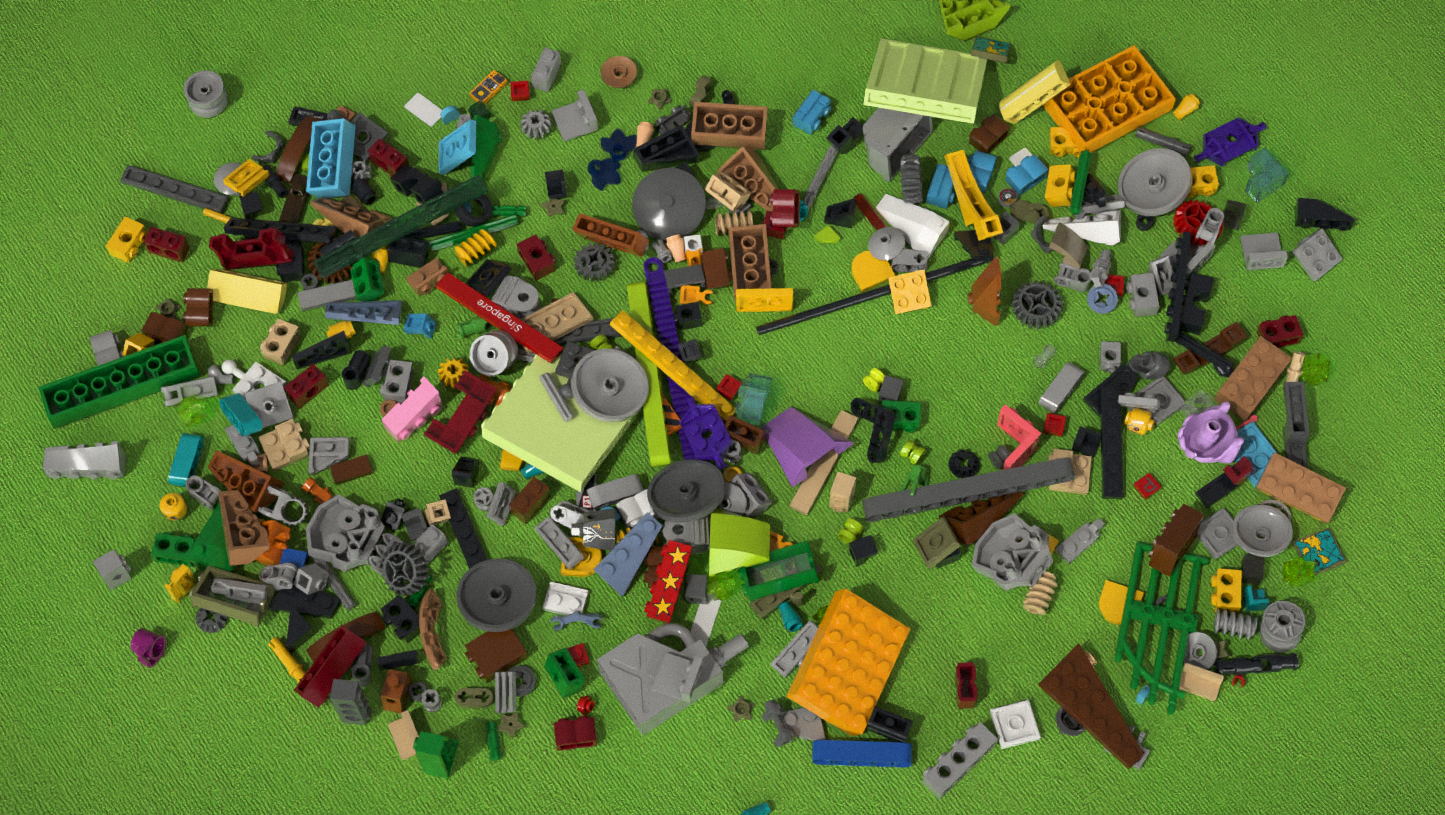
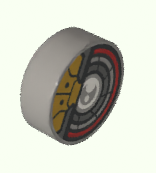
[998,188,1017,208]

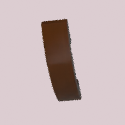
[275,115,323,184]
[1173,322,1247,375]
[306,611,386,663]

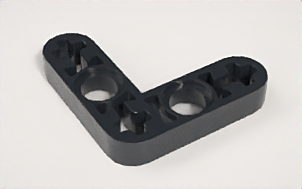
[851,398,895,463]

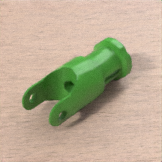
[457,316,496,339]

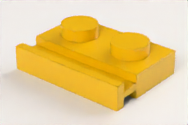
[223,159,269,197]
[164,564,197,604]

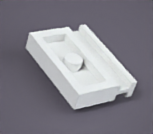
[543,582,589,616]

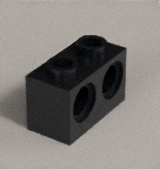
[381,594,420,644]

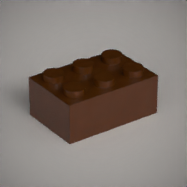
[1149,503,1204,577]

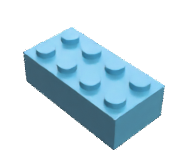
[306,118,356,198]

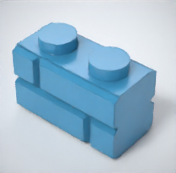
[793,90,832,134]
[926,164,955,209]

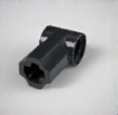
[342,350,371,390]

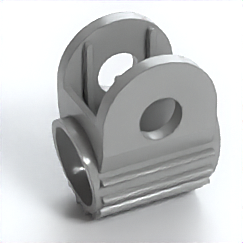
[491,276,540,319]
[258,485,310,525]
[663,515,711,554]

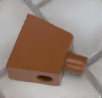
[381,669,413,714]

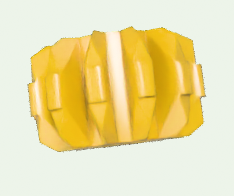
[438,356,470,390]

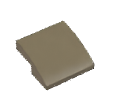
[1049,222,1088,269]

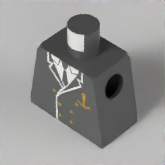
[571,508,615,550]

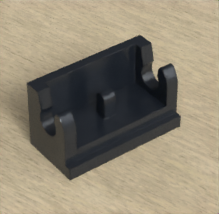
[387,235,429,268]

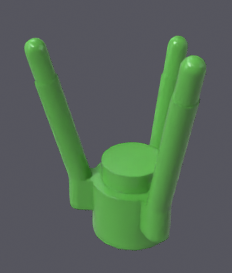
[900,465,929,495]

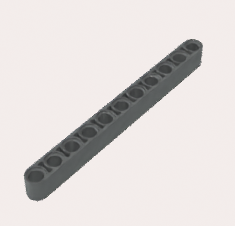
[862,457,1075,522]

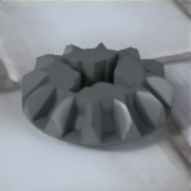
[195,608,227,633]
[507,666,536,698]

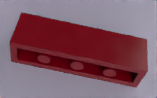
[294,624,367,708]

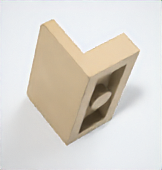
[1179,663,1224,702]
[388,710,419,760]

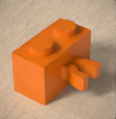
[255,520,291,566]

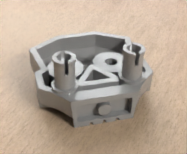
[306,494,385,572]
[972,513,1053,591]

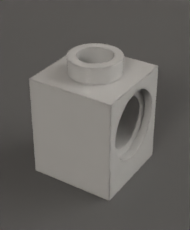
[1099,341,1121,373]

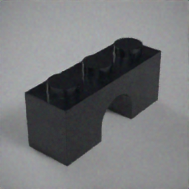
[390,165,445,208]
[1179,273,1214,335]

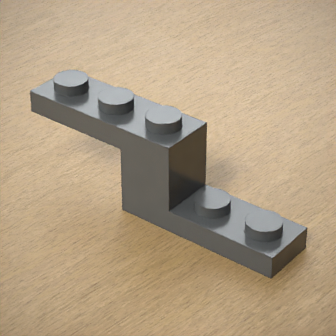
[1283,382,1310,469]

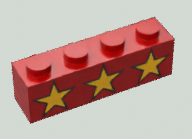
[644,540,692,623]

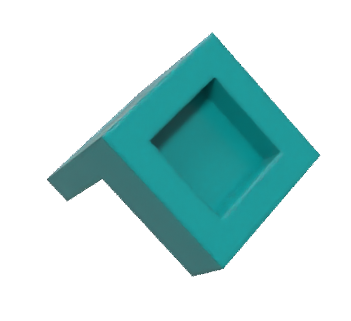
[1243,585,1270,612]

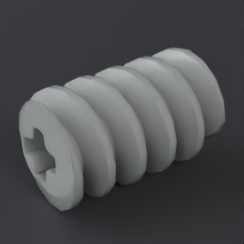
[1213,608,1258,641]

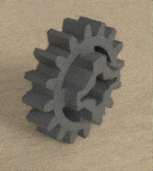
[574,242,615,282]

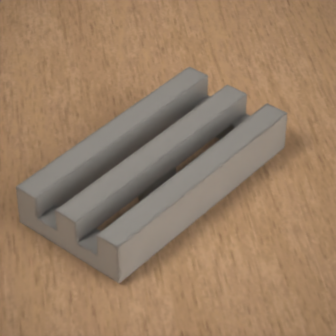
[486,482,516,526]
[495,672,516,713]

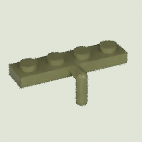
[749,561,822,620]

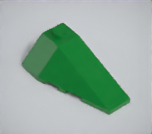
[470,115,502,191]
[188,502,235,573]

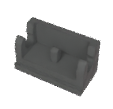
[664,264,705,294]

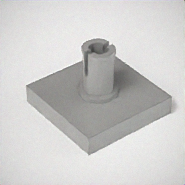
[244,381,294,428]

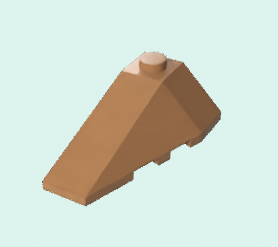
[717,146,779,212]
[310,197,392,246]
[218,490,270,566]

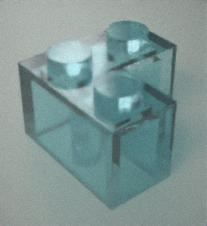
[1245,147,1289,203]
[735,373,772,426]

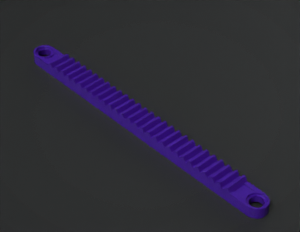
[644,257,705,461]

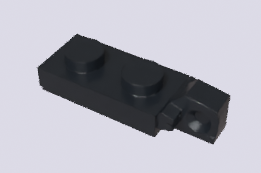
[1083,172,1106,208]

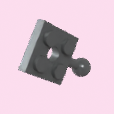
[327,109,389,163]
[555,341,595,399]

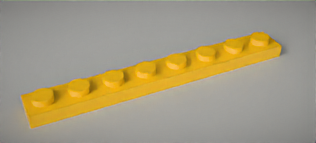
[609,310,737,424]

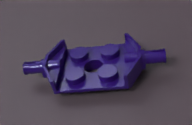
[1194,118,1266,167]
[679,396,732,469]

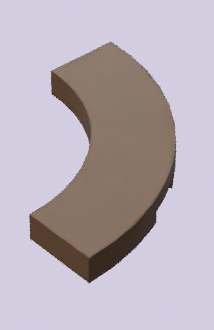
[419,589,447,670]

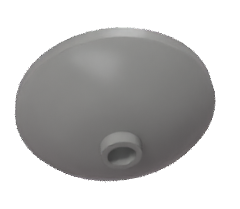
[1232,505,1293,557]

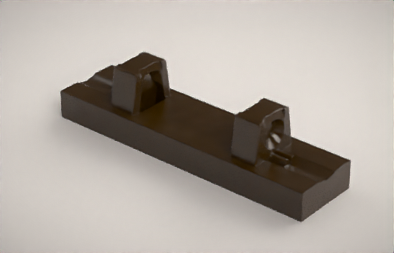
[278,174,309,223]

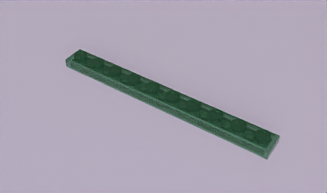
[313,174,488,279]

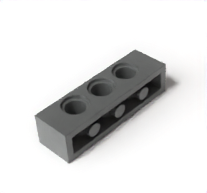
[330,679,372,726]

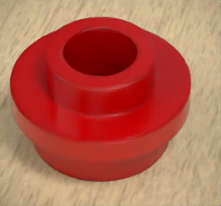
[577,695,594,715]

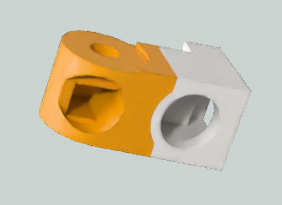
[683,235,702,266]

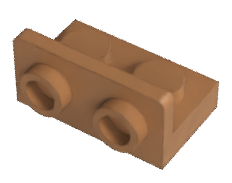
[406,258,449,297]

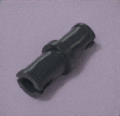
[263,165,288,198]
[318,229,357,259]

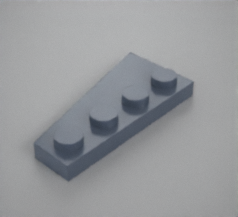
[325,300,402,325]
[593,512,662,597]

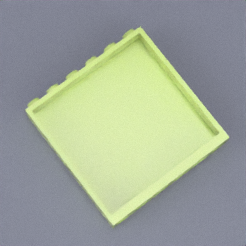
[481,354,642,492]

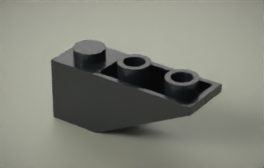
[1294,198,1355,231]

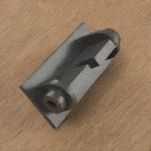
[654,105,691,135]

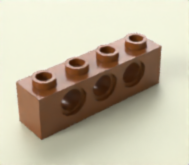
[572,213,649,258]

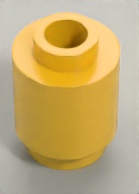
[326,320,356,339]

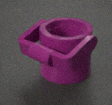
[131,628,166,668]

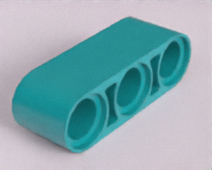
[219,393,262,437]
[168,433,204,488]

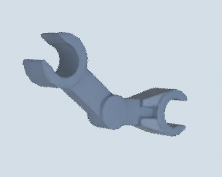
[551,611,603,631]

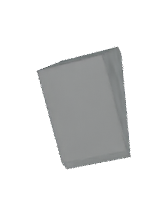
[1147,255,1173,296]

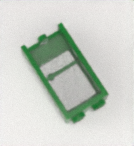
[738,541,819,602]

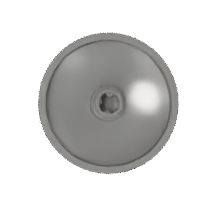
[1118,148,1192,216]
[571,349,648,422]

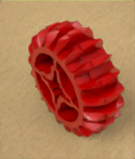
[1173,199,1224,247]

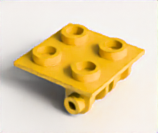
[888,269,932,314]

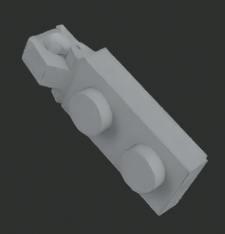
[225,425,260,468]
[1055,518,1105,565]
[211,579,267,604]

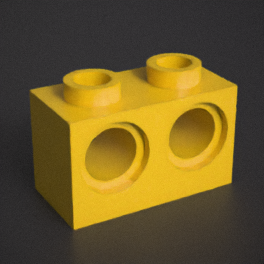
[1049,127,1088,157]
[1186,165,1219,198]
[1211,568,1242,614]

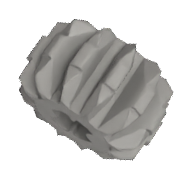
[520,108,551,140]

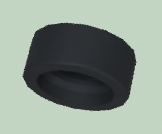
[455,190,492,227]

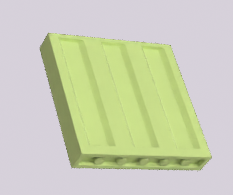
[864,38,987,124]

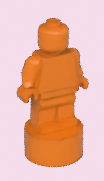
[301,477,333,504]

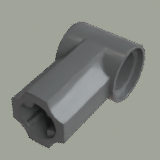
[352,644,373,687]

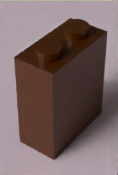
[464,629,528,683]

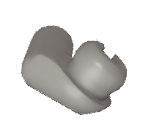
[208,365,234,384]

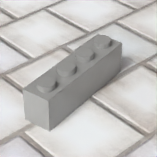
[43,441,127,479]

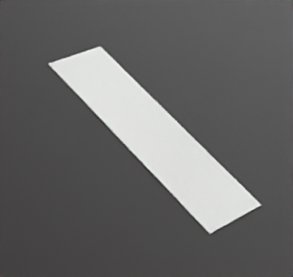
[685,594,722,649]

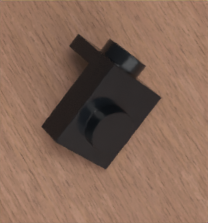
[381,498,410,530]

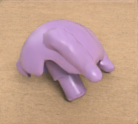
[1177,402,1244,464]

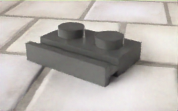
[361,345,391,387]

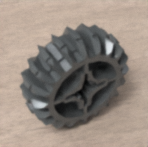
[900,154,923,204]
[1011,280,1063,329]
[380,542,430,596]

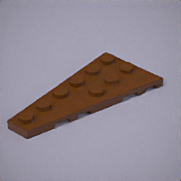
[1038,643,1144,770]

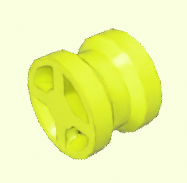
[862,368,885,392]

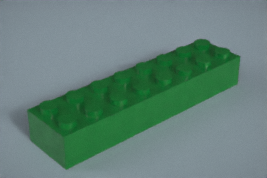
[38,335,200,429]

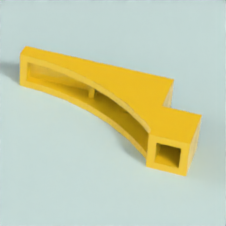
[944,150,1003,241]

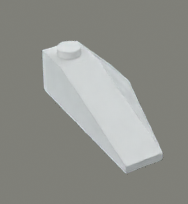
[876,194,950,259]
[1043,210,1121,245]

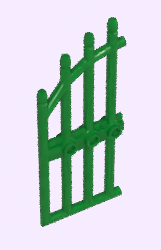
[1114,541,1209,715]

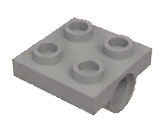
[1292,229,1343,281]

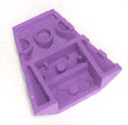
[761,407,853,488]

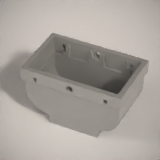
[863,108,933,182]

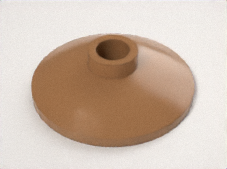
[601,56,637,88]

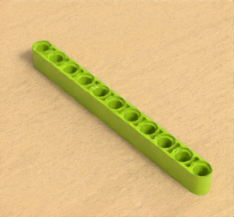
[627,281,672,468]

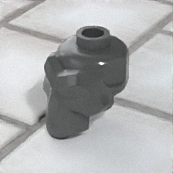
[1128,351,1170,380]

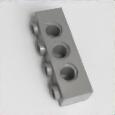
[922,722,998,799]

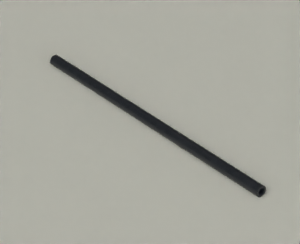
[756,258,988,335]

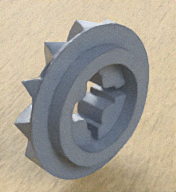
[1087,284,1118,314]

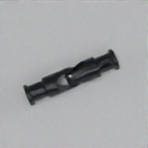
[1215,653,1298,676]

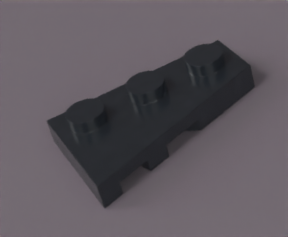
[269,578,341,619]

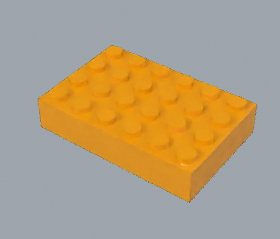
[1043,45,1176,155]
[786,589,910,736]

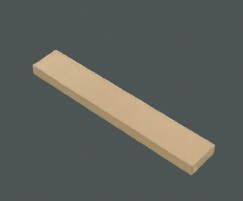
[790,410,858,516]

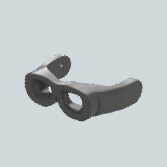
[252,130,285,163]
[1031,216,1053,253]

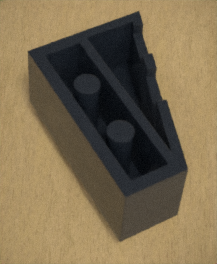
[633,125,700,172]

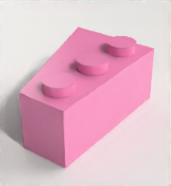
[382,376,443,443]

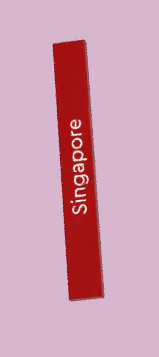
[436,273,564,364]

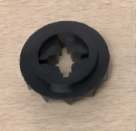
[948,449,979,479]

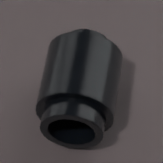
[351,178,377,206]

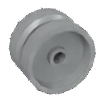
[184,71,228,118]
[470,330,518,376]

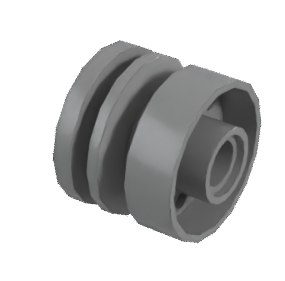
[1259,601,1305,653]

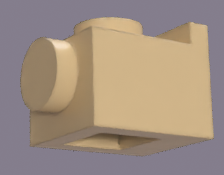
[423,499,451,527]

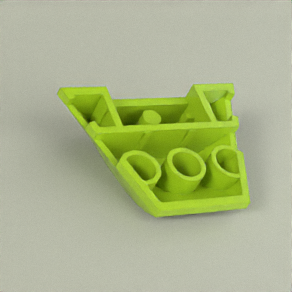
[939,0,1010,41]
[709,508,770,577]

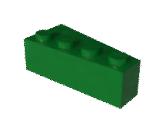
[413,731,459,779]

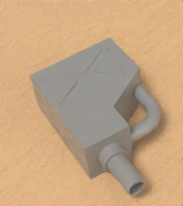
[597,623,749,735]

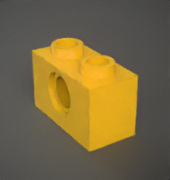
[1045,164,1076,207]
[106,217,148,263]

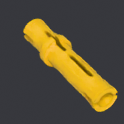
[268,637,306,683]

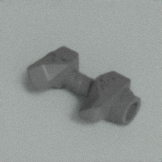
[762,699,796,747]

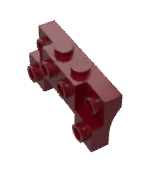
[209,228,294,270]
[423,370,497,455]

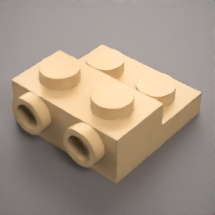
[258,418,310,472]
[1048,449,1091,495]

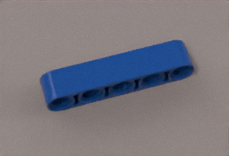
[812,740,912,768]

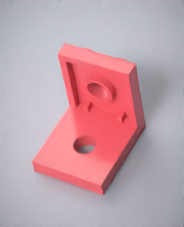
[997,405,1041,470]

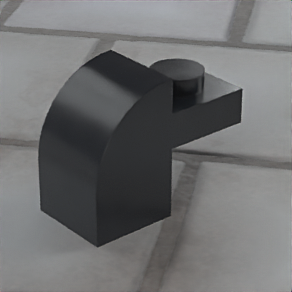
[826,117,864,154]

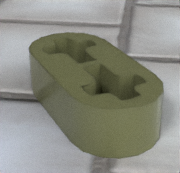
[455,688,494,709]

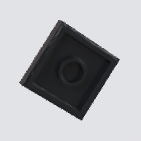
[465,259,512,296]

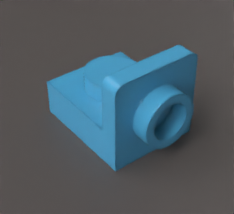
[403,313,436,338]

